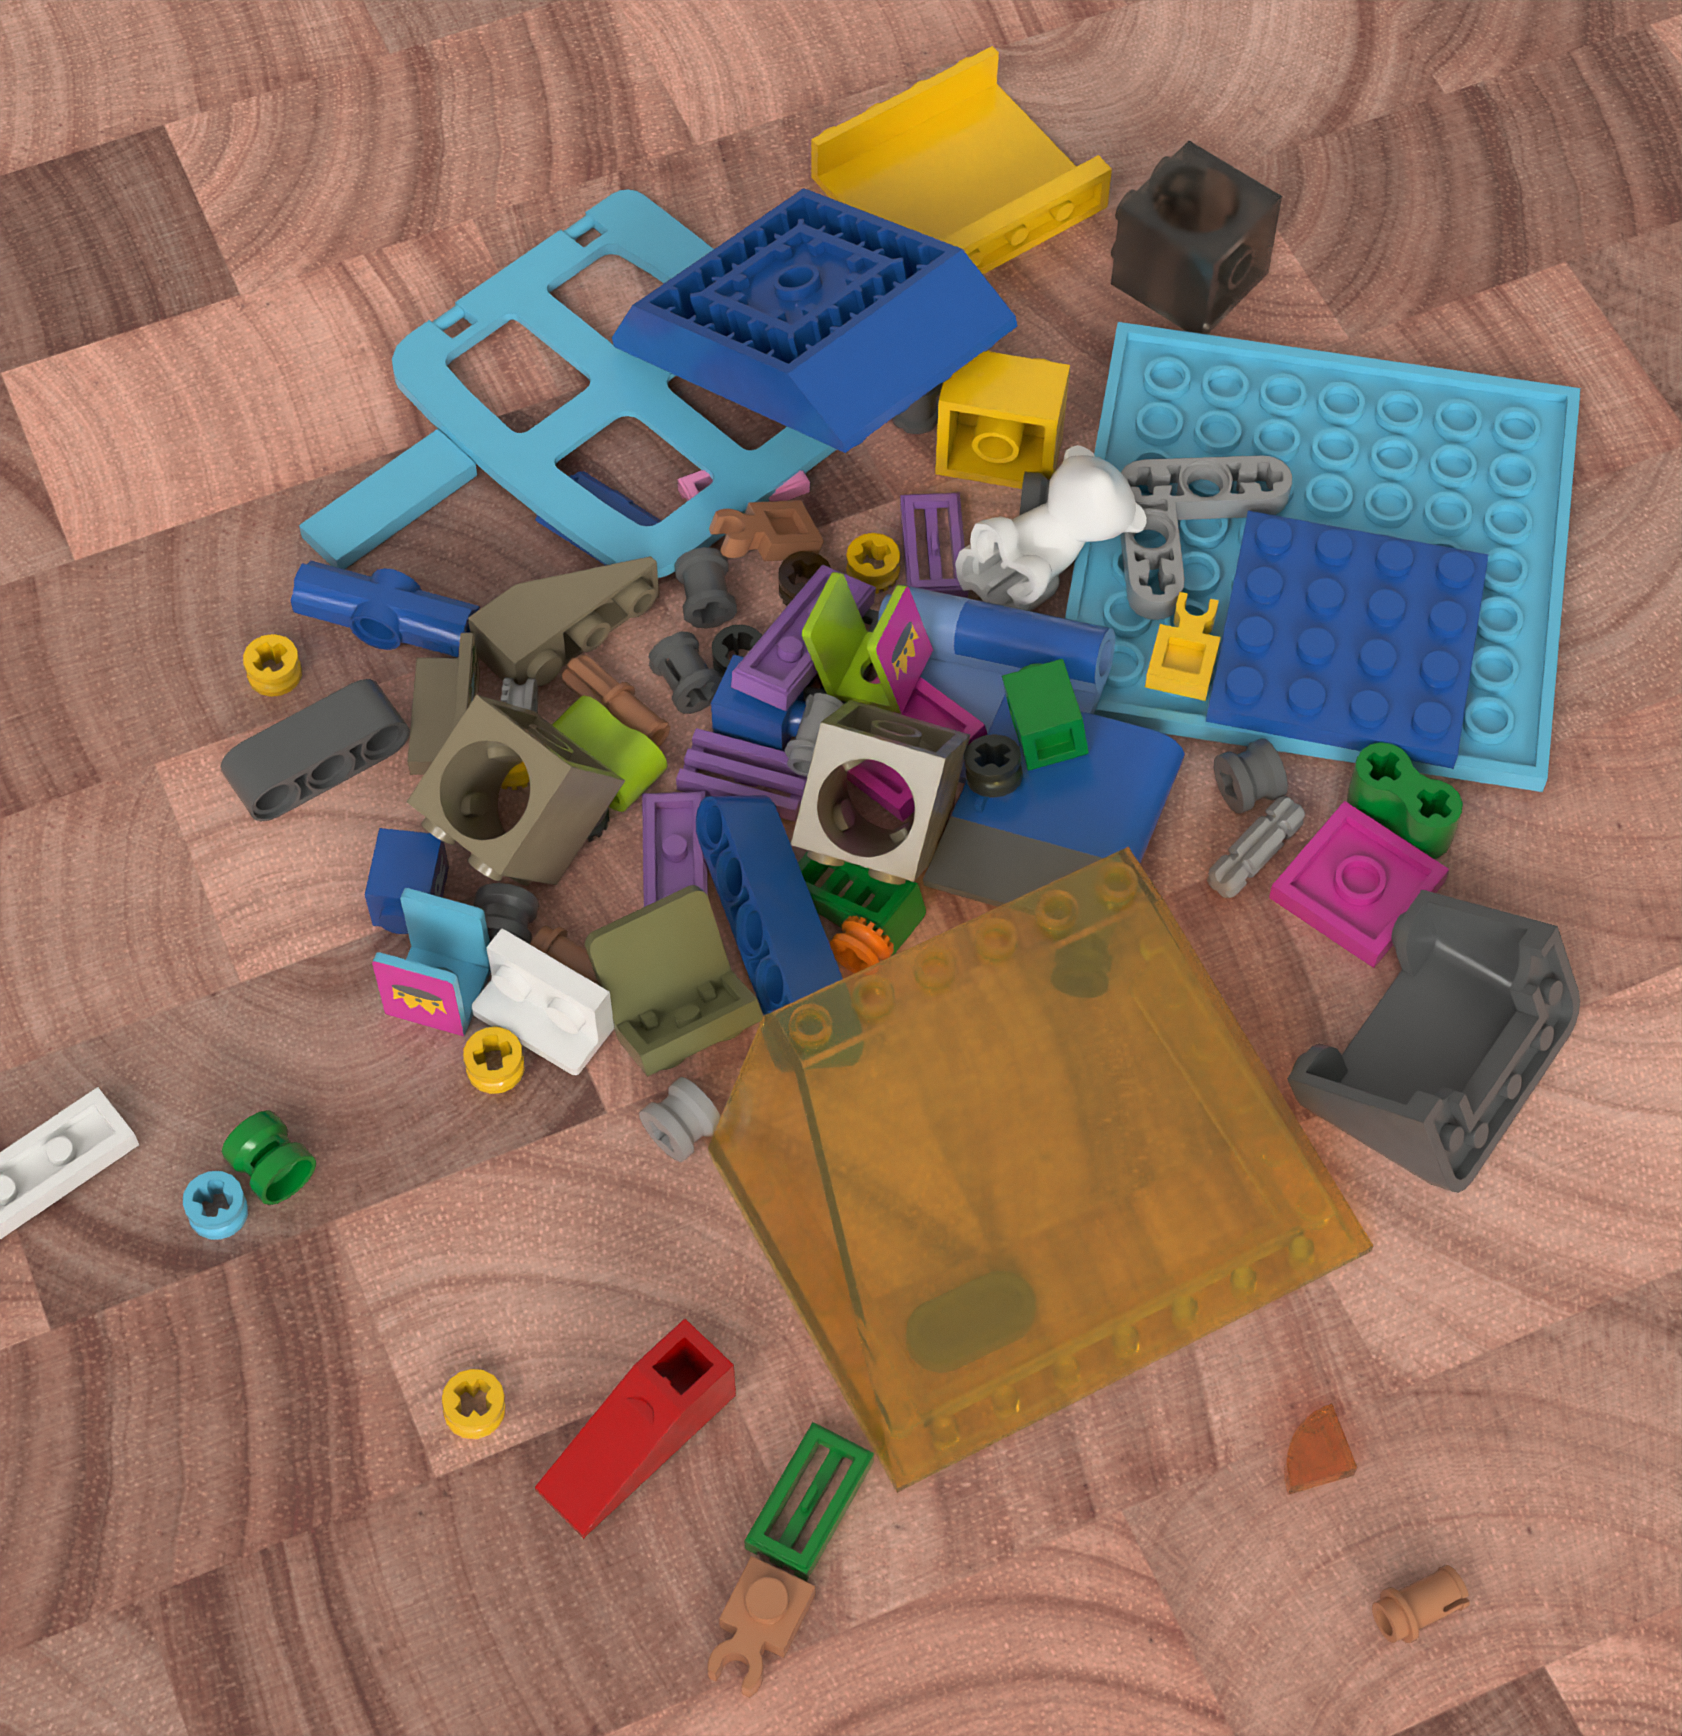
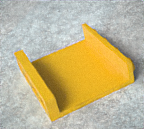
[811,46,1112,274]

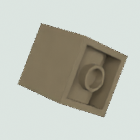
[407,695,625,886]
[791,700,970,884]

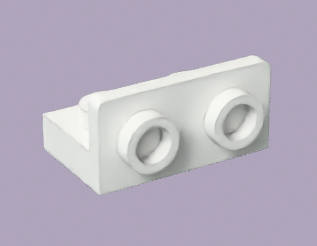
[472,928,614,1075]

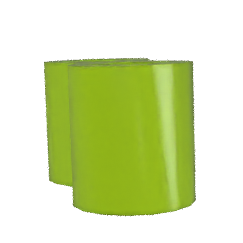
[551,695,668,812]

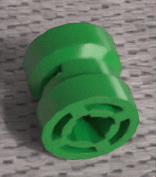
[221,1110,317,1205]

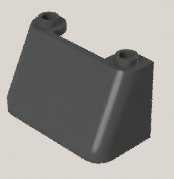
[1287,890,1580,1193]

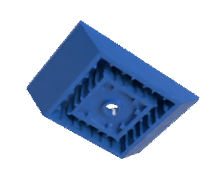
[611,188,1018,453]

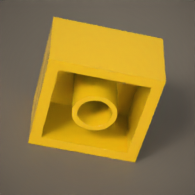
[935,350,1070,489]

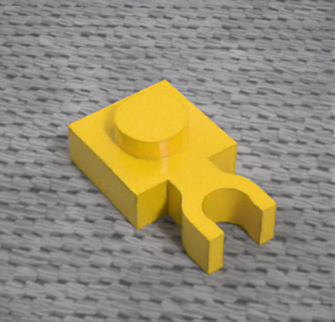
[1145,592,1221,701]

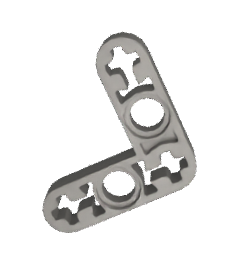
[1120,455,1292,620]

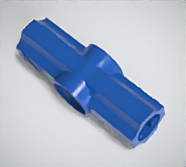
[290,560,480,658]

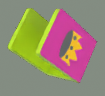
[802,572,933,714]

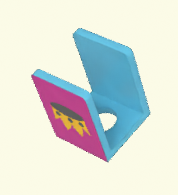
[372,888,491,1036]

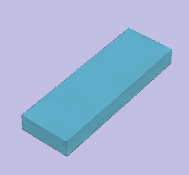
[299,429,477,569]

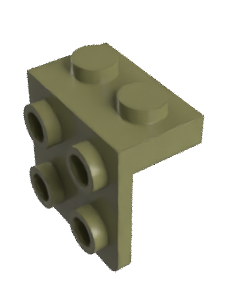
[585,885,764,1077]

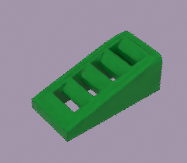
[798,851,926,956]

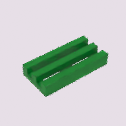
[744,1422,874,1582]

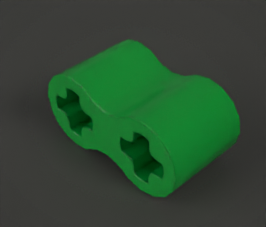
[1347,742,1463,859]

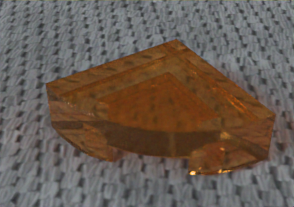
[1284,1403,1357,1495]

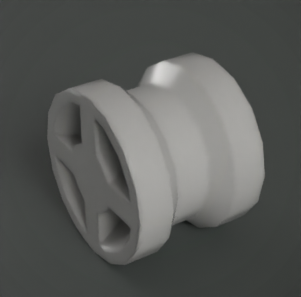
[639,1077,723,1162]

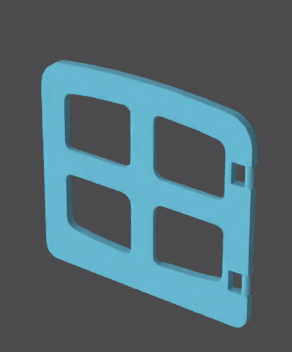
[392,189,837,578]

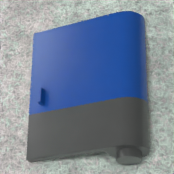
[923,695,1185,950]

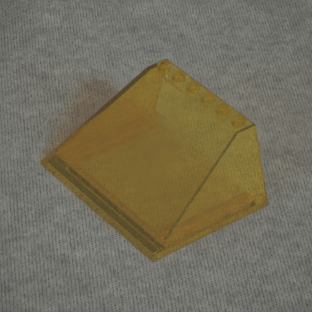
[708,847,1374,1493]

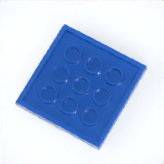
[1206,511,1489,769]

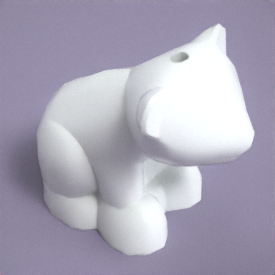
[955,445,1147,611]

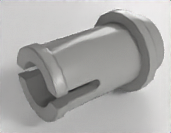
[785,693,844,777]

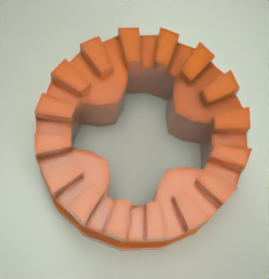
[829,916,894,978]

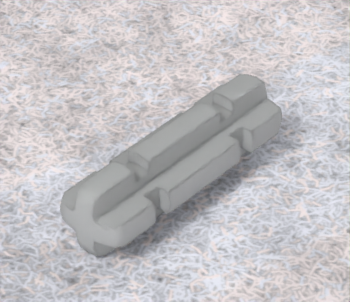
[1207,796,1305,898]

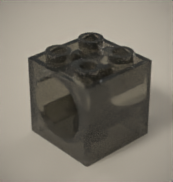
[1111,141,1282,335]

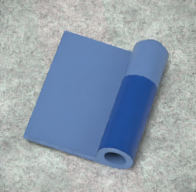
[878,585,1115,784]

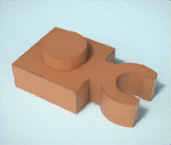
[709,500,824,561]
[708,1556,816,1698]

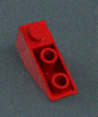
[535,1318,736,1539]

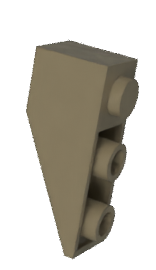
[468,556,659,686]

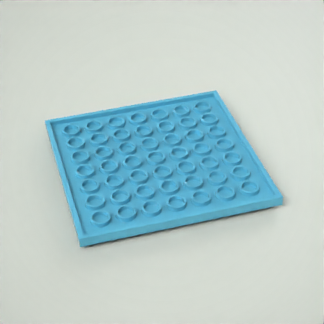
[1065,322,1581,792]

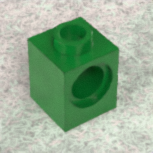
[1002,658,1089,771]

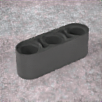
[221,679,410,821]

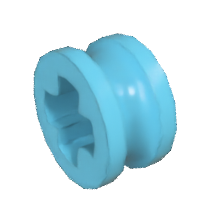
[183,1171,249,1240]

